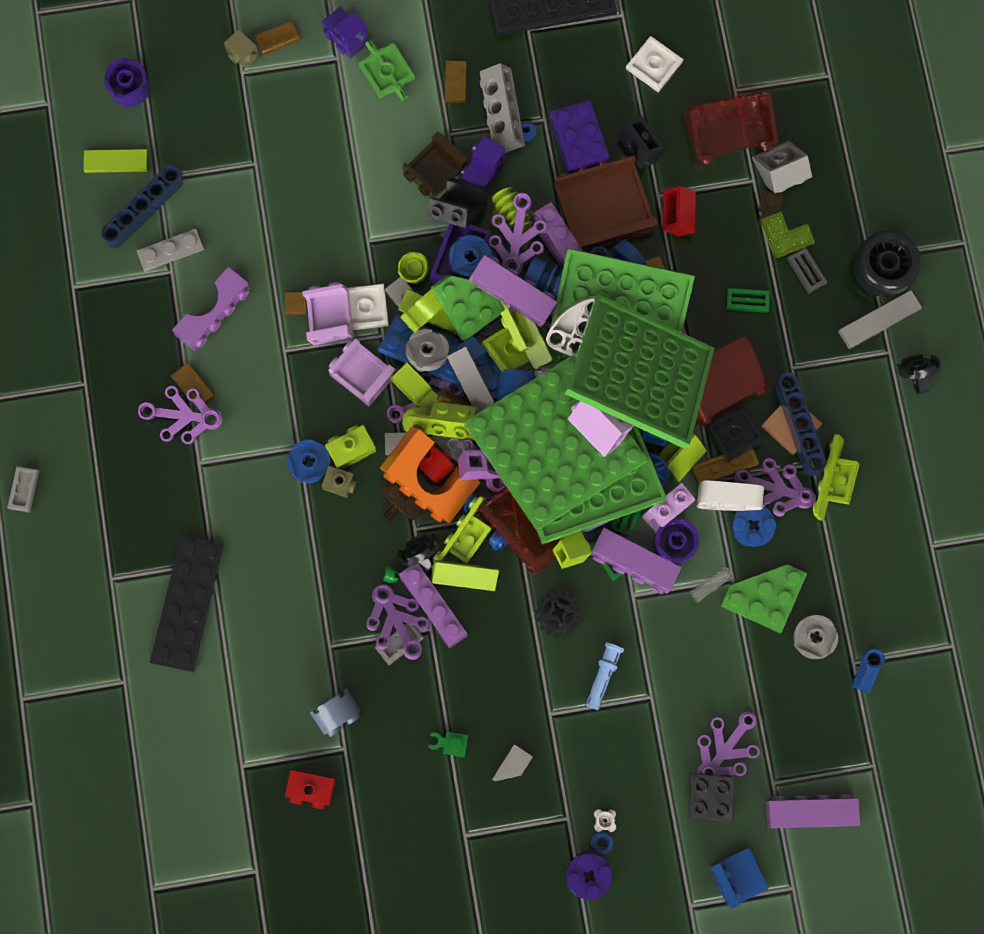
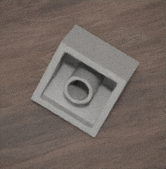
[752,141,812,193]

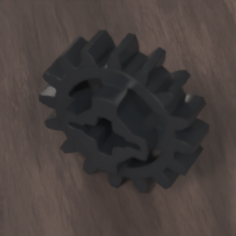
[534,589,582,638]

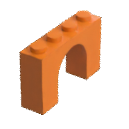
[380,427,480,523]

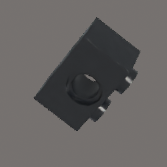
[618,116,665,169]

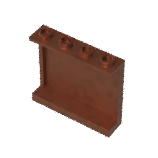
[554,155,658,252]

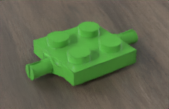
[358,40,415,102]

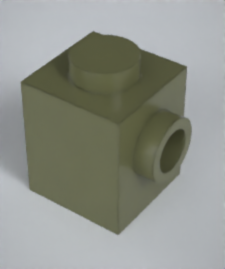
[224,29,258,68]
[322,466,357,498]

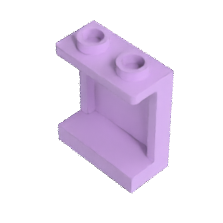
[302,282,354,345]
[329,339,396,406]
[568,401,634,457]
[642,483,695,534]

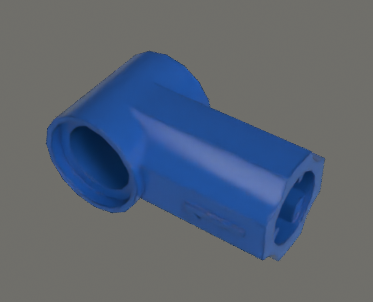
[851,649,885,693]

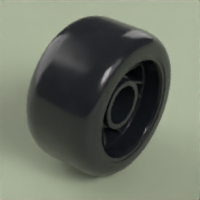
[853,231,921,297]

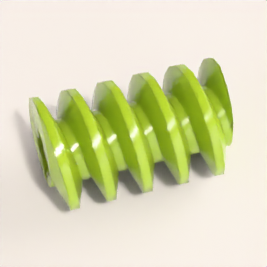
[492,187,533,233]

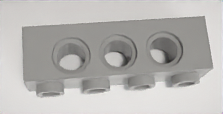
[480,63,525,153]

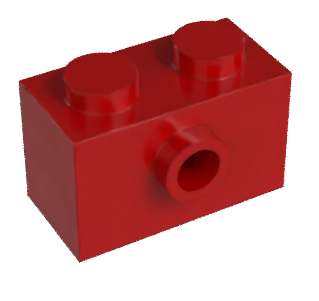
[662,186,696,237]
[418,436,455,485]
[285,770,336,809]

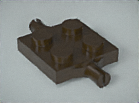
[380,468,440,521]

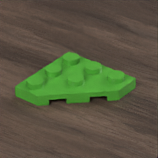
[431,275,505,341]
[721,565,807,633]

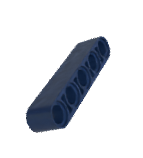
[101,165,183,248]
[775,372,826,476]

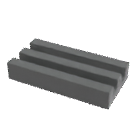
[787,247,827,294]

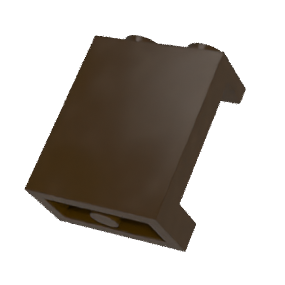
[403,131,468,198]

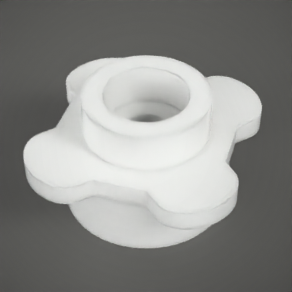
[594,810,616,832]

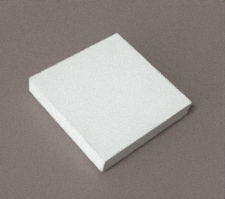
[626,36,684,92]
[348,284,389,330]

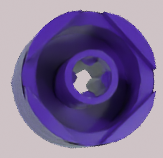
[104,58,150,108]
[653,519,699,565]
[565,853,612,900]

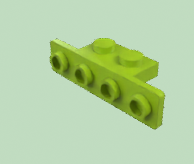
[501,302,553,369]
[407,401,477,441]
[813,434,860,521]
[432,495,492,568]

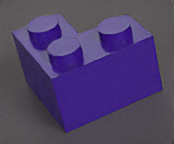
[322,6,369,59]
[460,136,506,188]

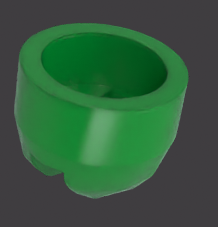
[383,565,400,583]

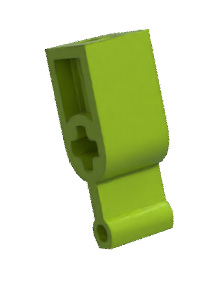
[400,289,442,332]
[390,363,438,410]

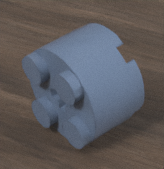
[309,688,361,737]

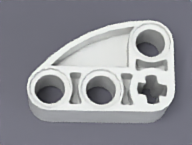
[546,296,596,357]
[697,481,764,511]

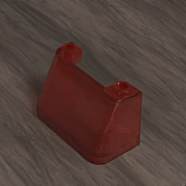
[683,92,779,164]
[695,336,770,427]
[477,486,559,577]

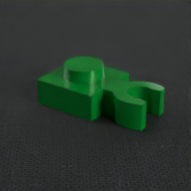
[428,732,468,758]

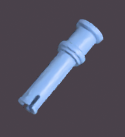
[585,642,624,710]

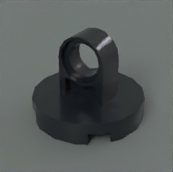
[897,354,941,395]
[397,533,440,576]

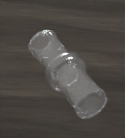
[690,566,733,603]

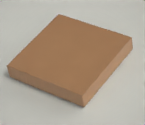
[761,400,822,455]

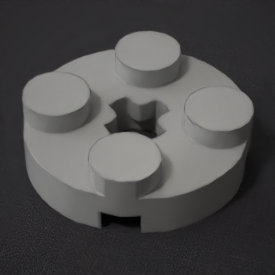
[406,329,449,372]
[793,615,838,659]

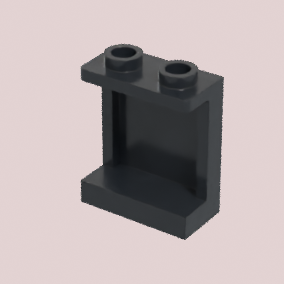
[427,177,488,228]

